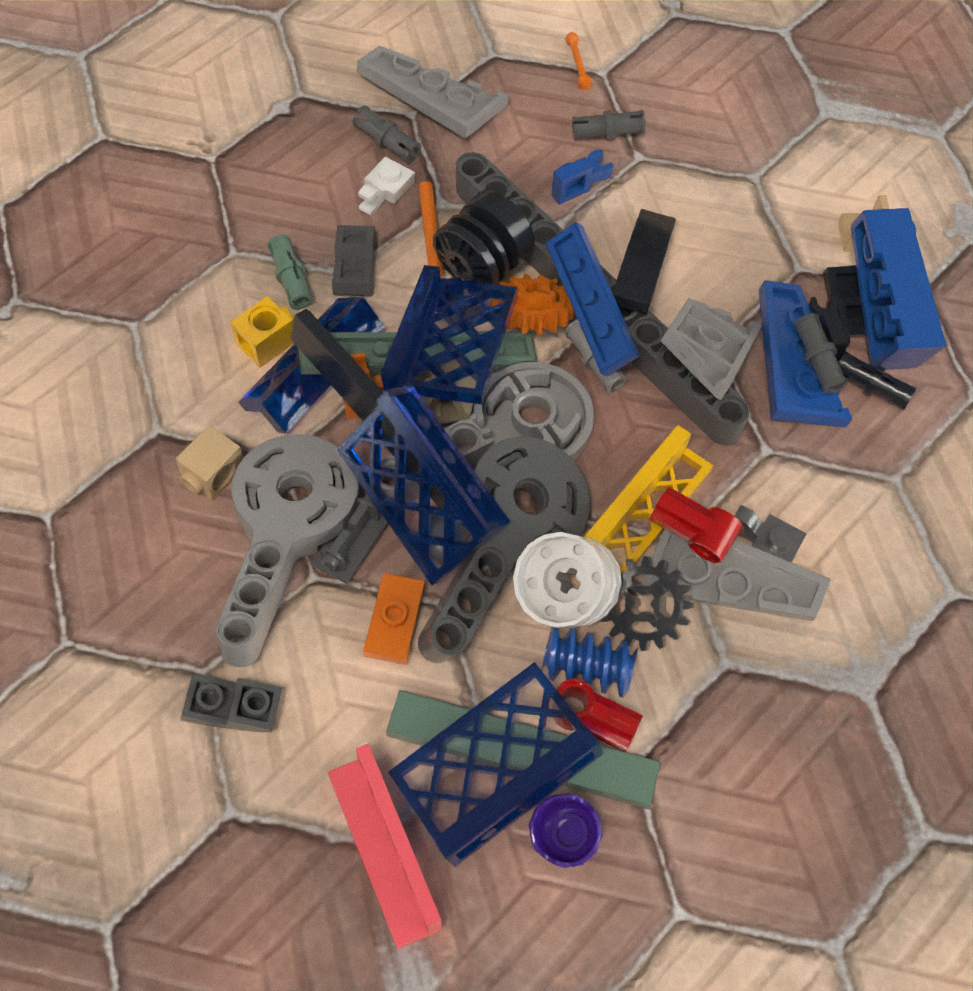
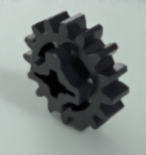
[601,556,694,651]

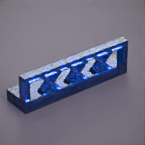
[238,297,385,433]

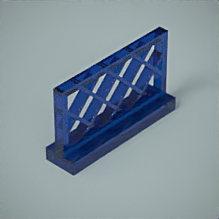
[381,265,517,405]
[336,384,511,585]
[388,662,603,867]

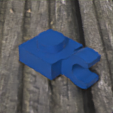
[551,150,614,205]

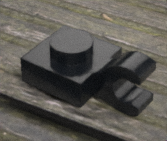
[808,294,850,362]

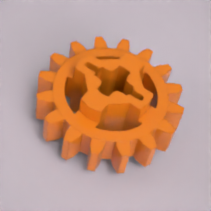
[491,274,574,335]

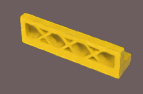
[584,425,714,572]

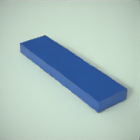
[546,222,640,376]

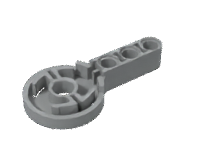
[373,362,594,509]
[216,434,359,667]

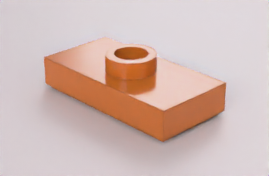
[363,573,425,665]

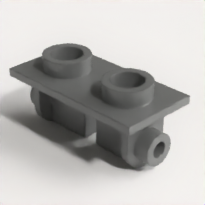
[311,494,391,584]

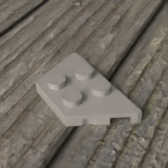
[660,298,762,400]

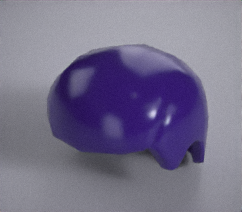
[529,793,603,868]

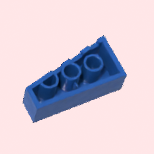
[851,208,947,370]

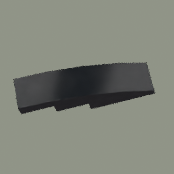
[612,209,676,314]

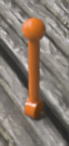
[565,32,592,90]

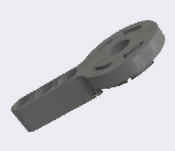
[418,436,590,663]

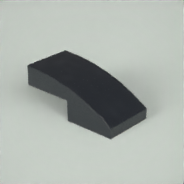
[823,265,866,337]

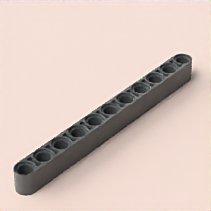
[456,152,750,446]

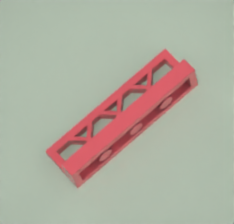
[328,743,442,950]

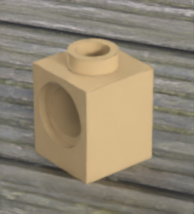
[175,425,243,501]

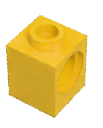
[230,296,294,368]

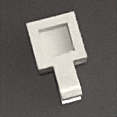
[358,157,415,216]

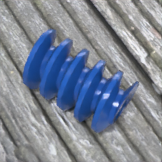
[541,626,638,698]

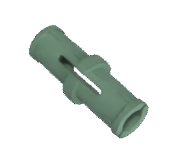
[267,234,313,310]

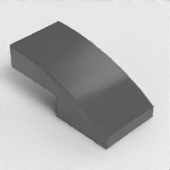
[332,225,375,295]

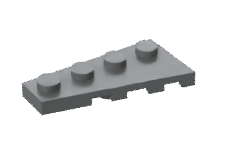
[357,46,509,139]
[641,529,831,621]

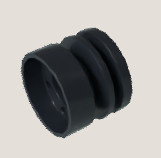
[433,190,535,294]

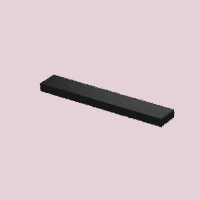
[291,309,467,516]

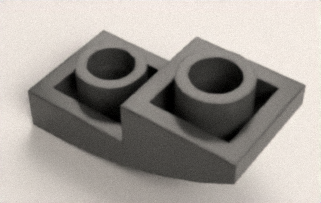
[180,673,282,733]

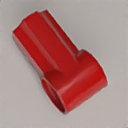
[650,487,743,564]
[552,678,643,752]

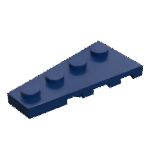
[759,280,852,428]

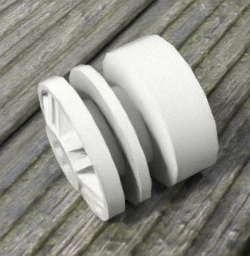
[513,532,622,628]

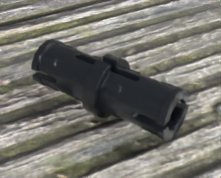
[838,351,917,410]

